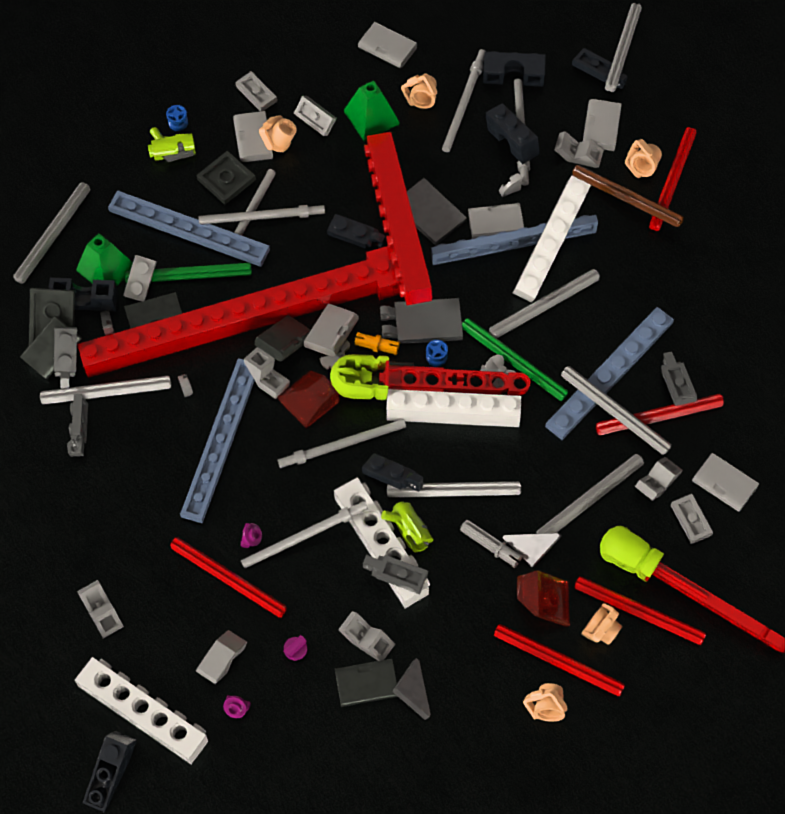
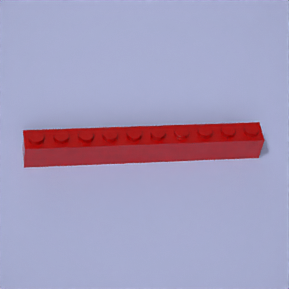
[364,132,432,306]

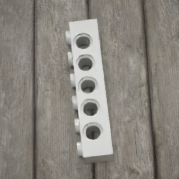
[334,478,430,608]
[75,657,208,764]

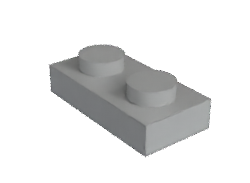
[236,71,277,112]
[294,96,337,136]
[123,255,157,301]
[671,494,713,544]

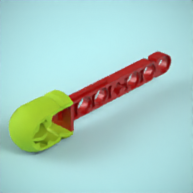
[330,354,531,400]
[600,526,785,653]

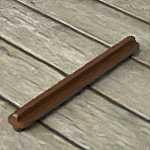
[572,165,683,227]

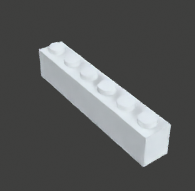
[513,176,591,303]
[387,389,521,427]

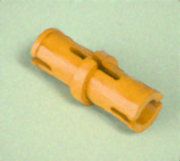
[354,332,400,355]

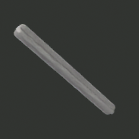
[605,3,642,92]
[14,182,90,284]
[489,269,600,338]
[561,366,671,455]
[40,376,171,404]
[537,454,644,534]
[387,482,521,497]

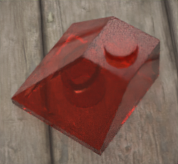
[278,371,339,428]
[517,570,569,627]

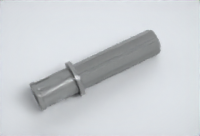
[460,520,522,568]

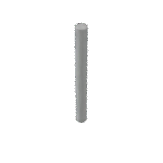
[234,169,276,236]

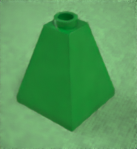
[344,81,400,142]
[76,234,133,287]

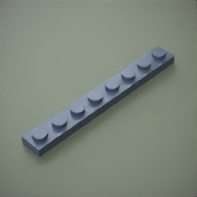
[108,191,270,267]
[431,215,598,265]
[545,307,674,440]
[180,358,255,523]

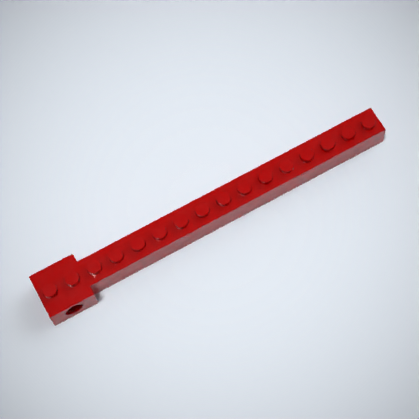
[77,246,401,378]

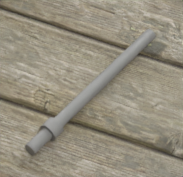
[442,49,486,152]
[514,79,530,186]
[199,205,325,224]
[277,419,406,468]
[241,501,368,568]

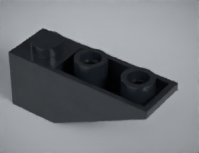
[83,730,137,812]

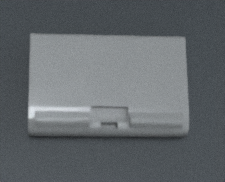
[358,22,417,68]
[583,99,622,151]
[233,111,273,162]
[468,203,524,239]
[304,303,359,357]
[692,453,759,512]

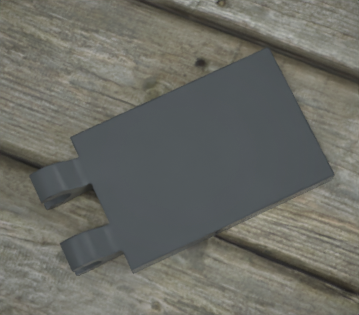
[380,298,463,344]

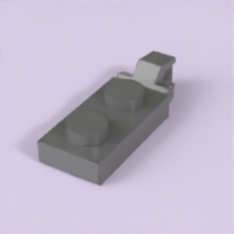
[54,327,77,388]
[661,352,697,406]
[67,394,88,457]
[363,555,429,595]

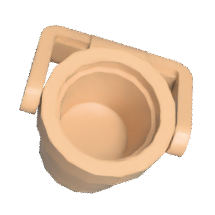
[401,74,437,109]
[259,115,297,152]
[625,139,662,178]
[582,603,622,645]
[523,684,567,722]

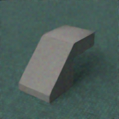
[555,131,604,168]
[244,347,290,399]
[635,457,683,501]
[77,580,124,638]
[339,612,395,661]
[196,630,247,684]

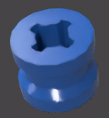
[166,105,188,131]
[426,340,448,367]

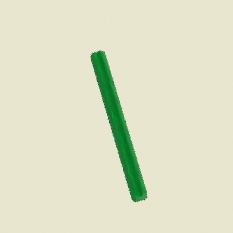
[125,263,252,283]
[462,318,568,401]

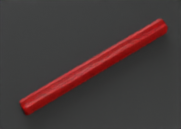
[649,127,697,231]
[596,394,724,435]
[170,537,287,617]
[575,577,706,645]
[494,624,625,696]

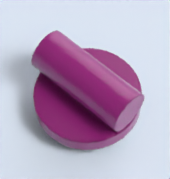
[241,523,262,548]
[283,635,307,661]
[224,695,250,718]

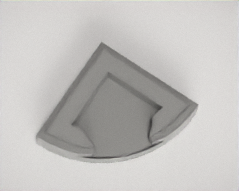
[499,173,522,197]
[178,374,193,397]

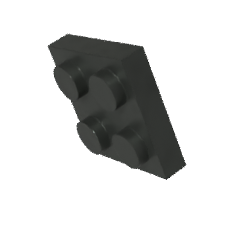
[197,151,256,205]

